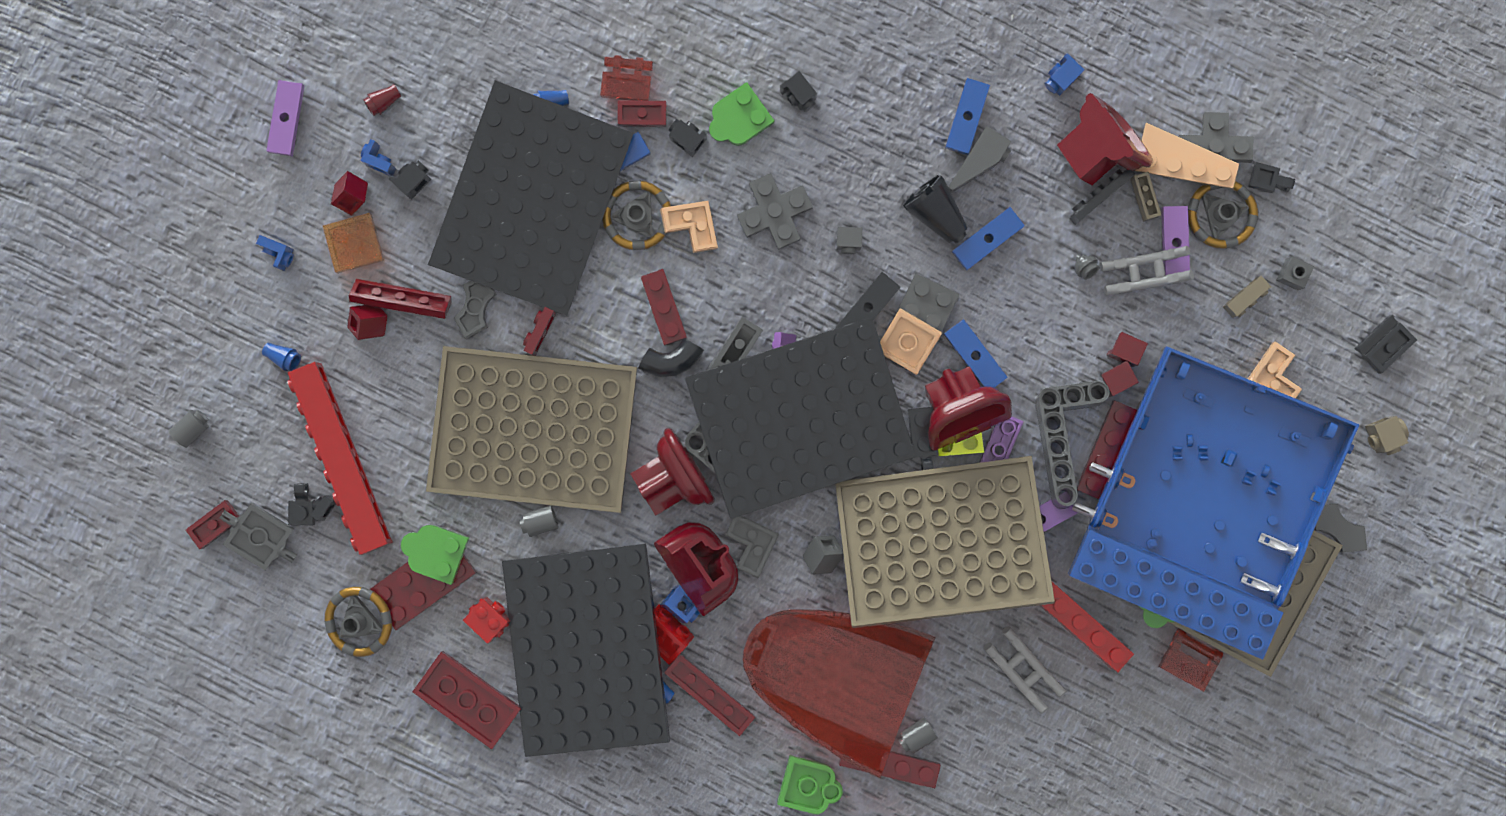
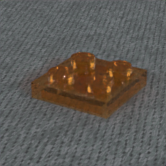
[323,213,384,273]

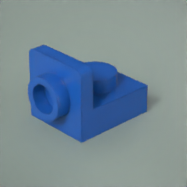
[361,139,396,177]
[256,235,294,271]

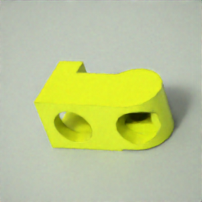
[938,433,984,456]

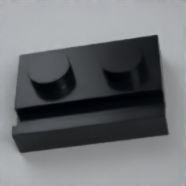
[1354,314,1417,374]

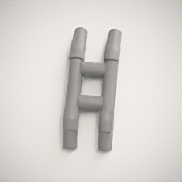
[1100,246,1194,295]
[984,626,1067,714]

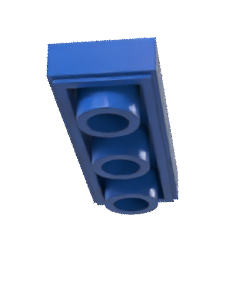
[945,78,990,155]
[952,207,1025,271]
[943,319,1008,387]

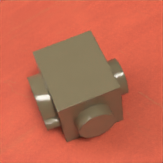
[1365,416,1409,455]

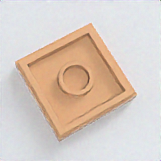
[880,308,942,375]

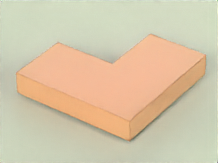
[660,201,718,253]
[1248,342,1302,398]

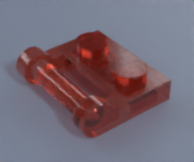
[1158,628,1223,692]

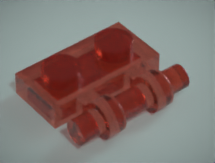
[600,55,653,101]

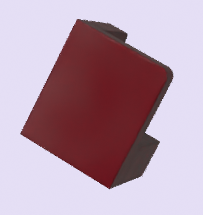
[331,171,368,216]
[347,305,388,340]
[1106,332,1148,367]
[1101,361,1139,397]

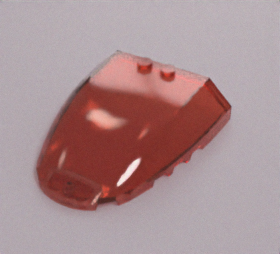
[743,609,936,778]

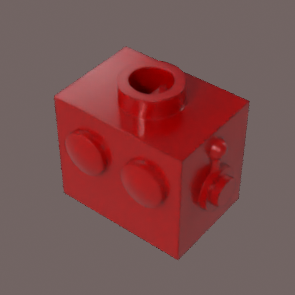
[463,597,510,644]

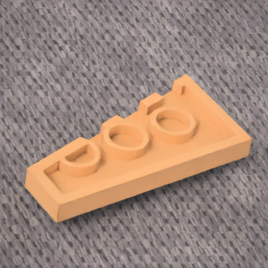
[1135,123,1239,189]

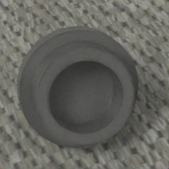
[1075,255,1100,280]

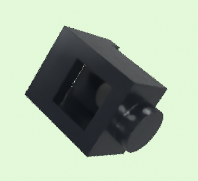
[780,71,817,112]
[668,119,707,157]
[389,160,431,200]

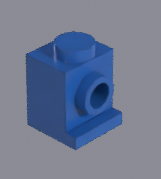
[1045,53,1084,96]
[660,585,700,624]

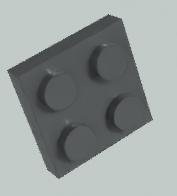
[896,273,959,332]

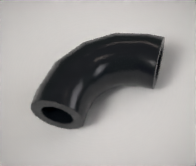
[638,338,704,377]

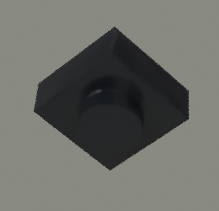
[310,495,336,521]

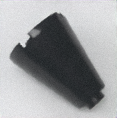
[903,175,968,243]

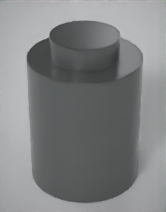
[169,410,209,448]
[520,505,559,537]
[899,717,938,754]

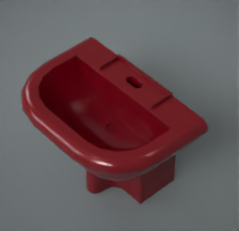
[1057,93,1153,186]
[925,366,1012,450]
[630,428,715,516]
[654,522,738,616]

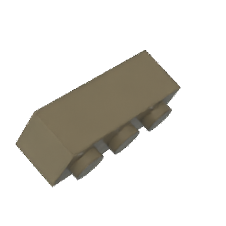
[1130,172,1161,222]
[1223,275,1271,318]

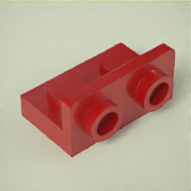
[654,604,694,665]

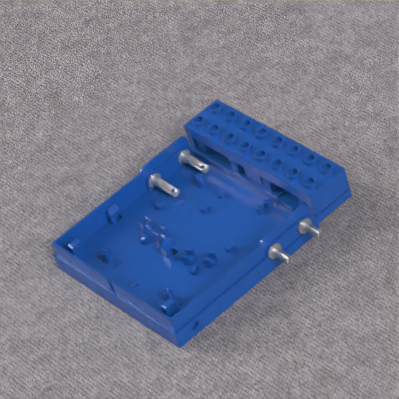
[1068,346,1359,660]

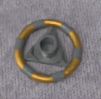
[602,180,671,250]
[1188,181,1258,249]
[324,587,392,657]

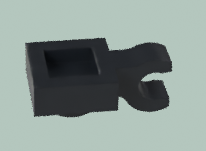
[1248,162,1296,193]
[288,483,315,526]

